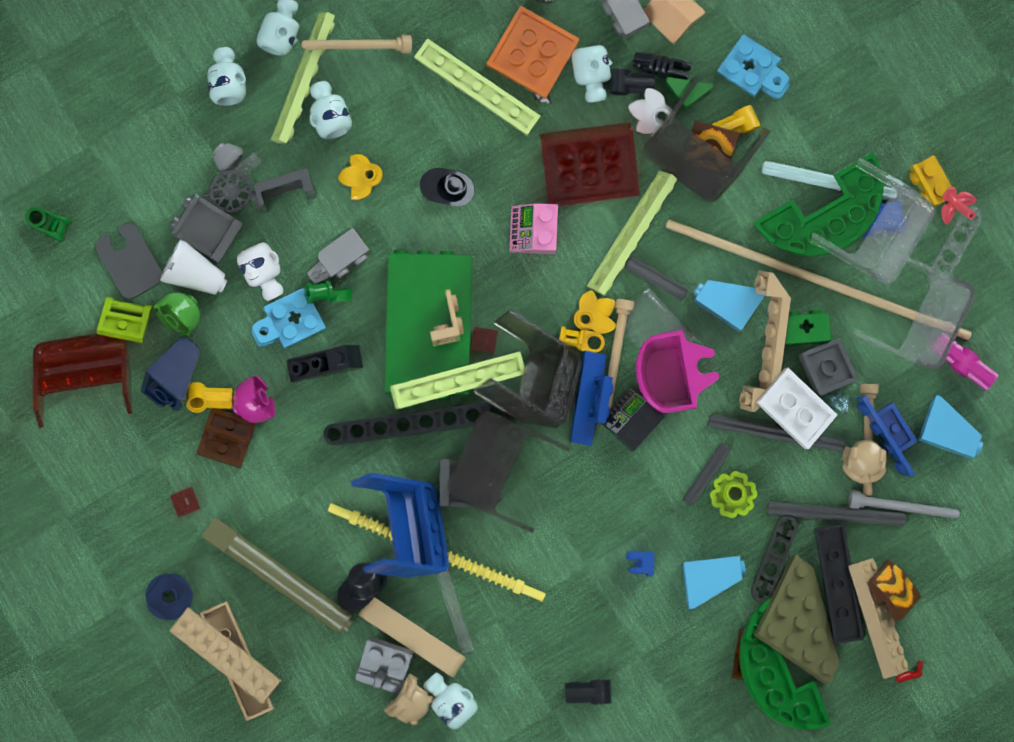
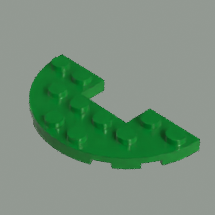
[753,152,884,257]
[740,596,832,730]

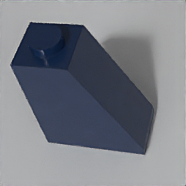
[141,336,200,411]

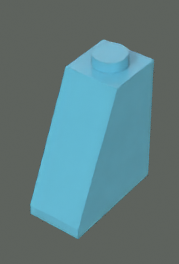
[693,280,765,333]
[918,395,983,459]
[682,556,746,609]

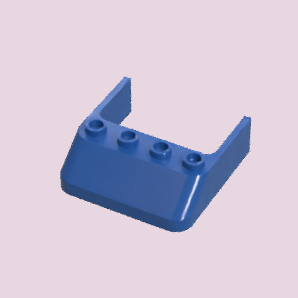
[351,473,449,578]

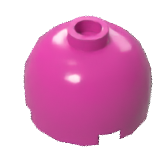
[232,376,275,423]

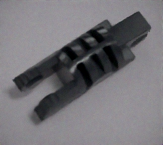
[632,52,692,80]

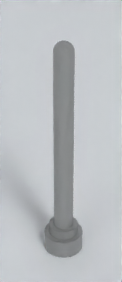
[848,490,960,519]

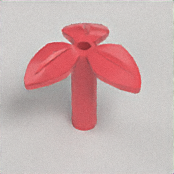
[941,187,977,224]

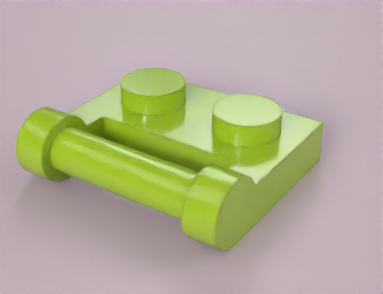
[97,297,153,343]

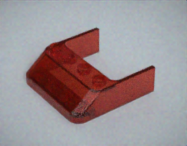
[33,334,132,428]

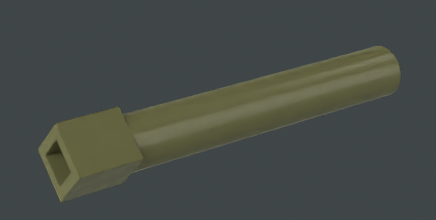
[202,517,353,634]

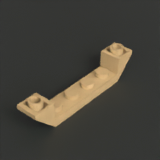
[740,270,791,412]

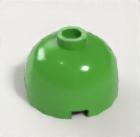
[154,292,200,338]

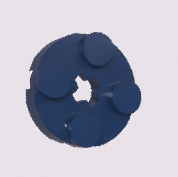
[146,574,193,620]

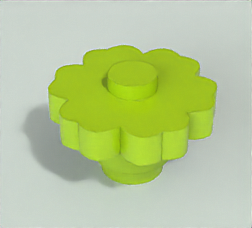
[709,471,758,519]

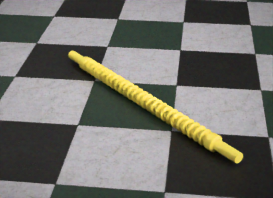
[328,503,546,602]

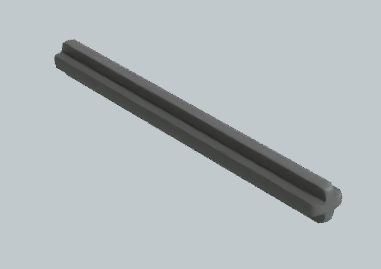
[708,414,845,451]
[767,502,906,526]

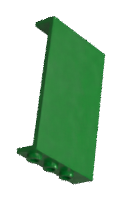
[385,250,472,400]

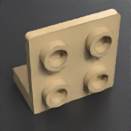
[430,289,464,347]

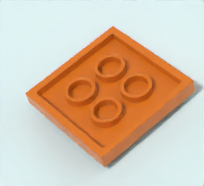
[486,5,580,99]

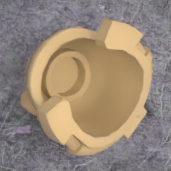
[841,440,888,484]
[384,673,434,725]

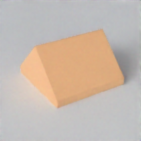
[643,0,706,45]

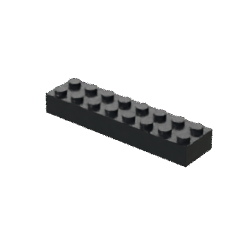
[814,524,864,644]

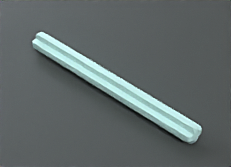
[762,161,897,202]

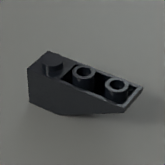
[287,345,363,382]

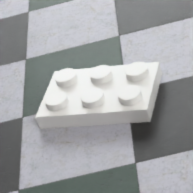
[756,368,837,450]

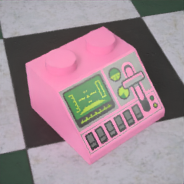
[510,204,558,254]

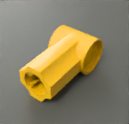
[712,105,761,135]
[186,382,233,413]

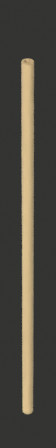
[665,219,972,341]

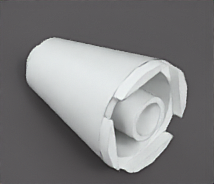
[160,239,227,295]

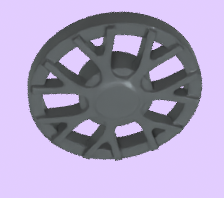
[209,169,252,213]

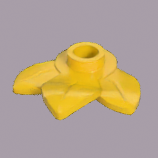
[338,154,383,200]
[574,290,616,334]

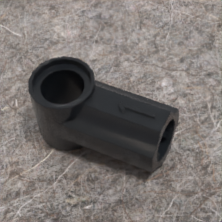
[609,68,655,96]
[565,680,612,704]

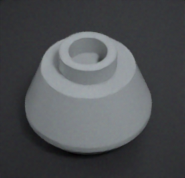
[213,143,243,172]

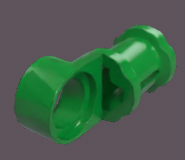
[304,280,352,304]

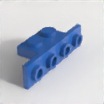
[569,351,613,446]
[856,395,917,477]

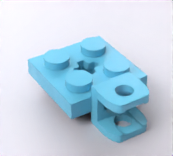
[717,34,790,99]
[251,287,326,349]

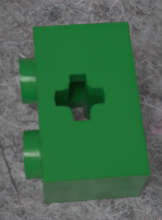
[785,310,831,346]

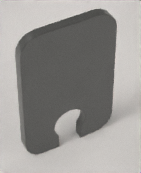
[95,223,162,299]

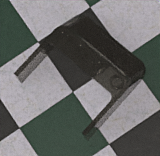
[643,77,771,201]
[474,309,582,428]
[447,411,571,533]

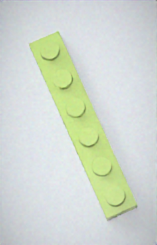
[271,12,335,143]
[414,38,541,136]
[587,171,677,295]
[390,352,526,409]

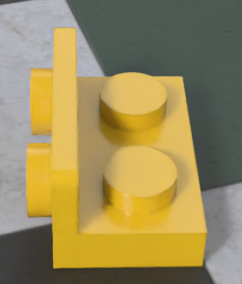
[909,155,952,209]

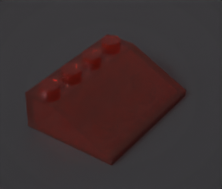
[539,122,640,206]

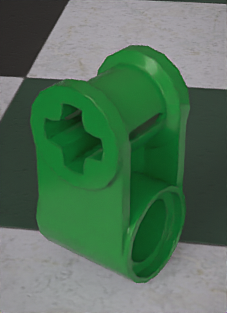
[25,206,72,242]

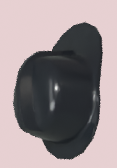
[420,168,475,206]
[337,562,387,612]

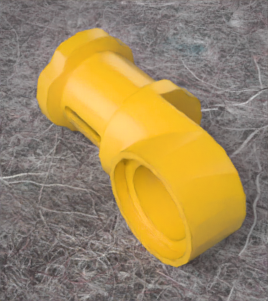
[558,326,605,353]

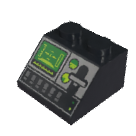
[600,387,665,453]

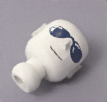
[237,242,283,301]

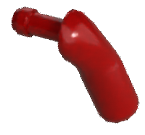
[895,661,923,683]

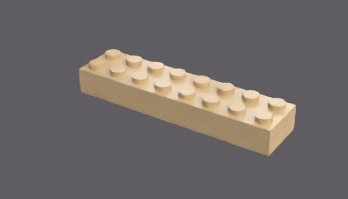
[848,558,908,679]
[200,601,275,721]
[170,608,281,704]

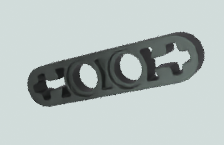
[751,516,798,602]

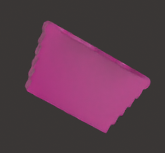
[636,330,719,413]

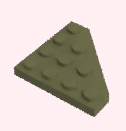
[754,555,839,685]

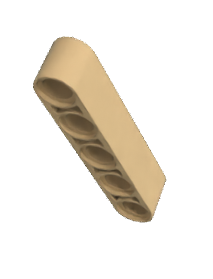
[358,597,466,678]

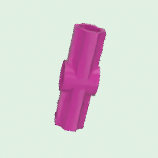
[931,333,999,391]

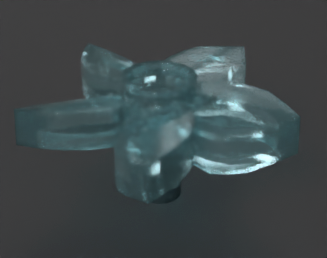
[826,388,852,414]

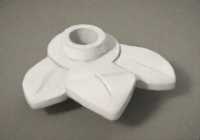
[628,88,673,134]

